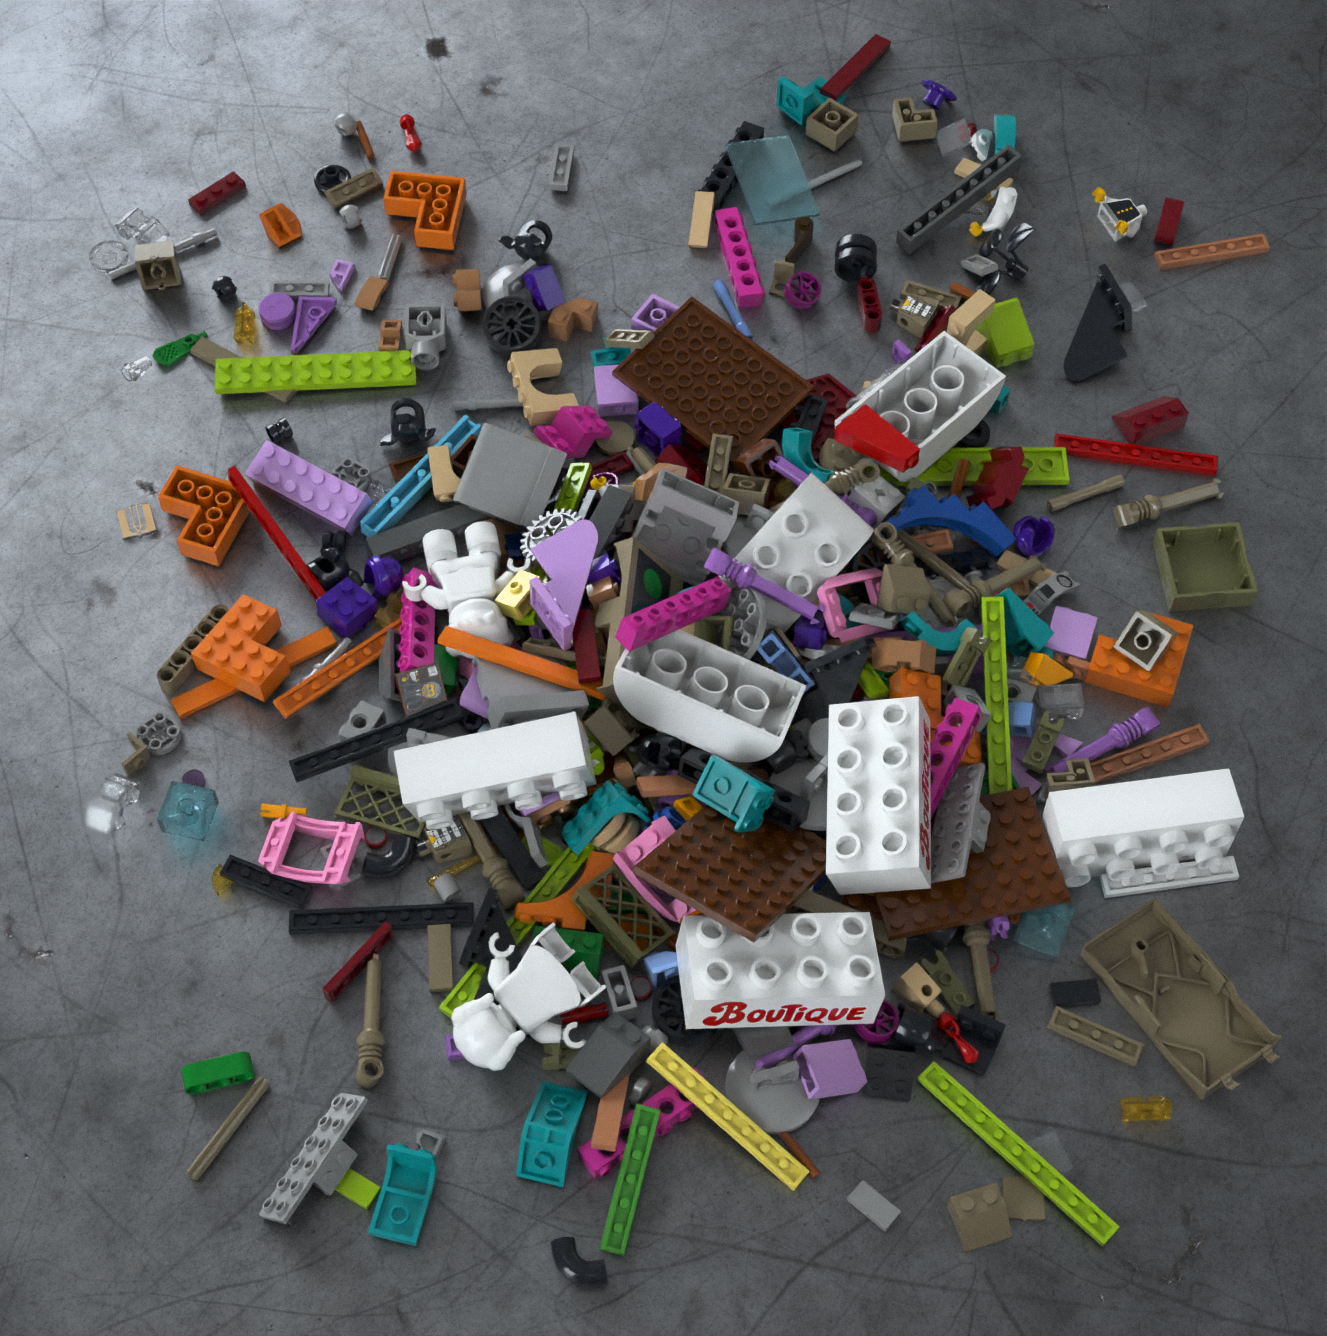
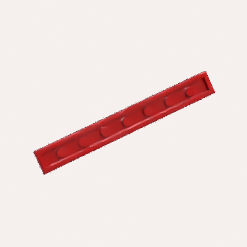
[1054,433,1218,476]
[228,465,326,601]

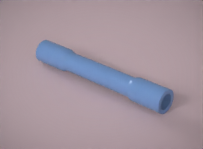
[713,279,754,340]

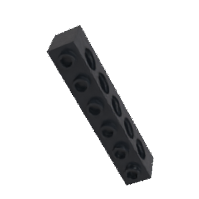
[698,121,764,215]
[678,746,810,832]

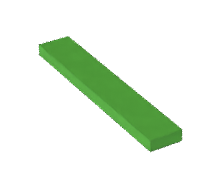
[599,1103,661,1256]

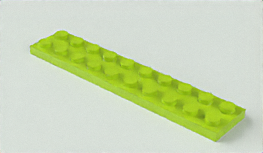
[215,350,416,394]
[867,447,1070,486]

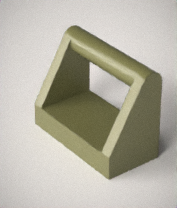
[694,616,734,651]

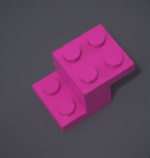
[533,405,613,458]

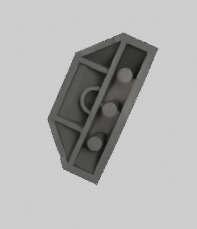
[379,628,402,702]

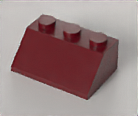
[1112,396,1189,445]
[655,444,707,486]

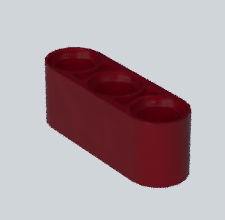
[1154,197,1184,245]
[857,277,882,333]

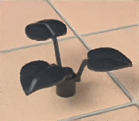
[977,223,1036,295]

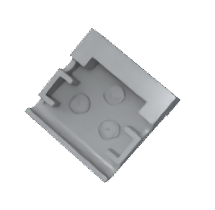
[452,423,567,532]
[631,468,739,586]
[472,653,589,729]

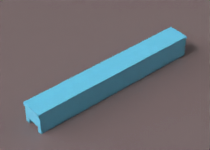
[360,414,481,537]

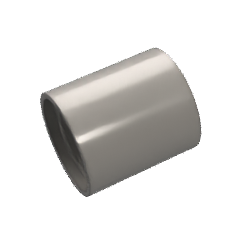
[434,873,463,903]

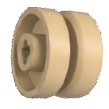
[589,812,640,856]

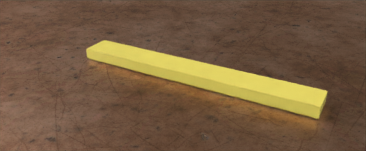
[646,1042,810,1191]

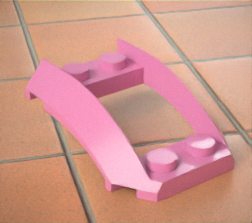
[817,568,896,643]
[258,812,365,884]
[613,815,696,923]

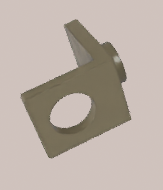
[769,260,795,298]
[121,732,151,777]

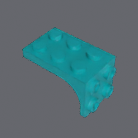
[692,755,775,833]
[561,780,651,855]
[368,1143,439,1246]

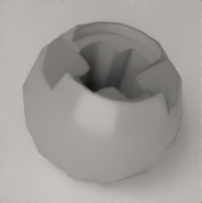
[334,113,357,136]
[339,204,362,229]
[641,1024,668,1053]

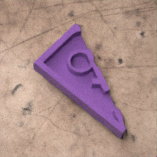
[291,296,337,355]

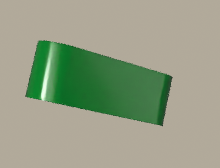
[181,1052,254,1094]

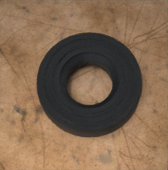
[956,420,990,448]

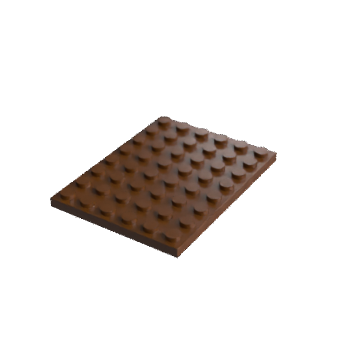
[612,296,814,468]
[874,787,1071,941]
[633,805,827,942]

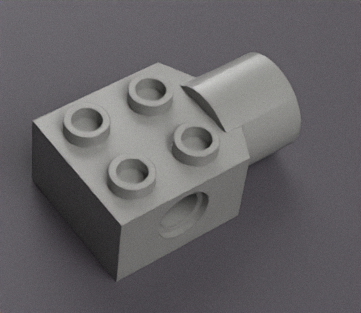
[404,303,447,370]

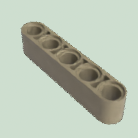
[157,604,229,694]

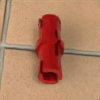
[560,1002,609,1026]

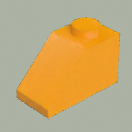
[1020,652,1073,688]

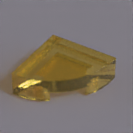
[212,864,235,896]

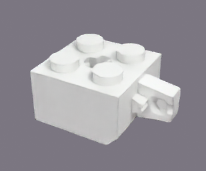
[848,475,906,529]

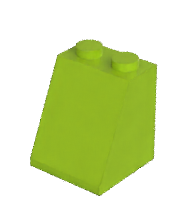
[977,297,1035,368]

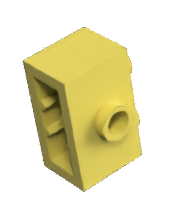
[495,570,543,621]

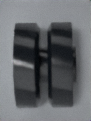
[835,234,877,283]

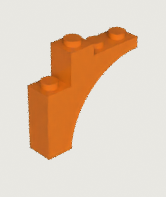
[513,851,614,932]

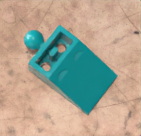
[994,587,1054,661]

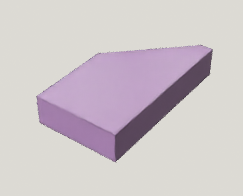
[330,259,355,294]

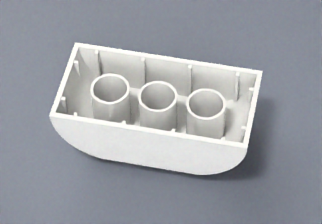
[835,331,1006,482]
[718,472,874,633]
[613,629,807,763]

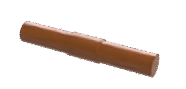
[356,121,375,159]
[778,1132,820,1179]

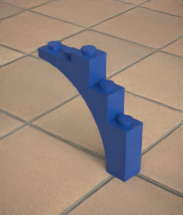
[881,485,1017,558]

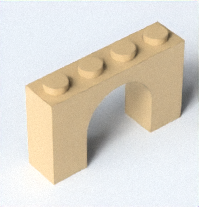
[947,289,996,357]
[507,348,579,426]
[427,445,461,502]

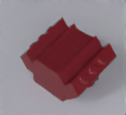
[966,446,1029,509]

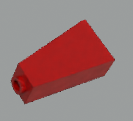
[834,404,920,473]

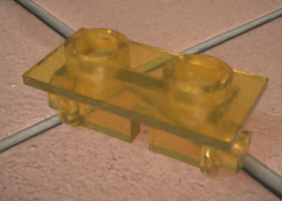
[233,302,255,344]
[373,587,403,629]
[1120,1095,1173,1121]

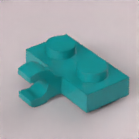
[591,336,631,367]

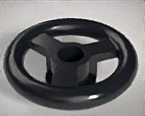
[314,165,351,193]

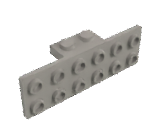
[931,763,991,883]
[259,1093,368,1224]

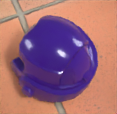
[1013,516,1055,557]
[364,555,404,600]

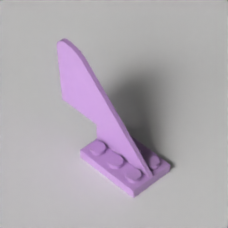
[529,519,598,651]

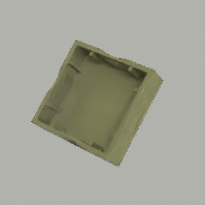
[1152,522,1258,612]

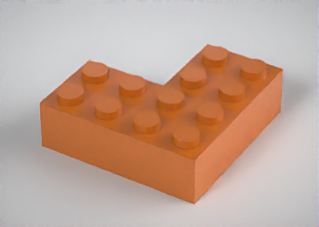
[383,171,467,250]
[158,465,250,566]
[191,594,291,702]
[1084,613,1193,708]
[889,667,981,768]

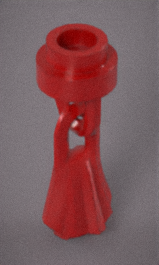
[400,114,422,152]
[937,1012,980,1063]

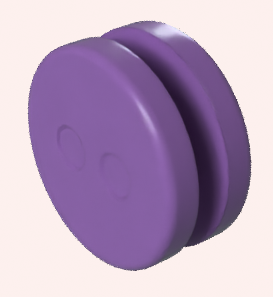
[258,293,296,330]

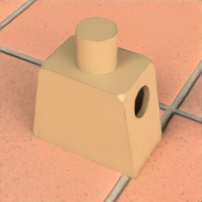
[891,962,946,1018]

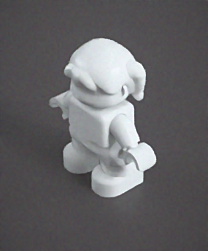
[403,521,531,658]
[451,922,606,1071]

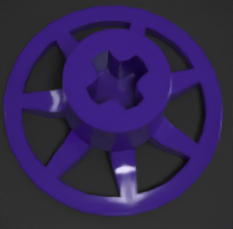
[921,79,957,110]

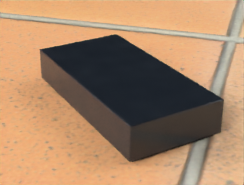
[1049,979,1101,1008]

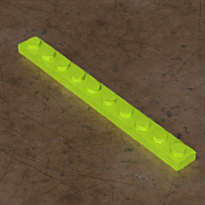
[513,463,592,626]
[981,597,1012,795]
[439,843,596,1018]
[918,1061,1120,1247]

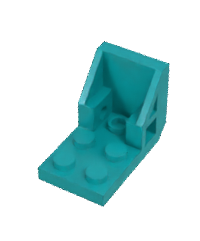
[776,76,846,127]
[516,1081,589,1187]

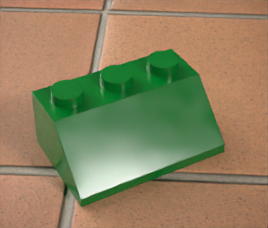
[531,926,605,982]

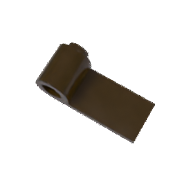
[785,216,814,264]

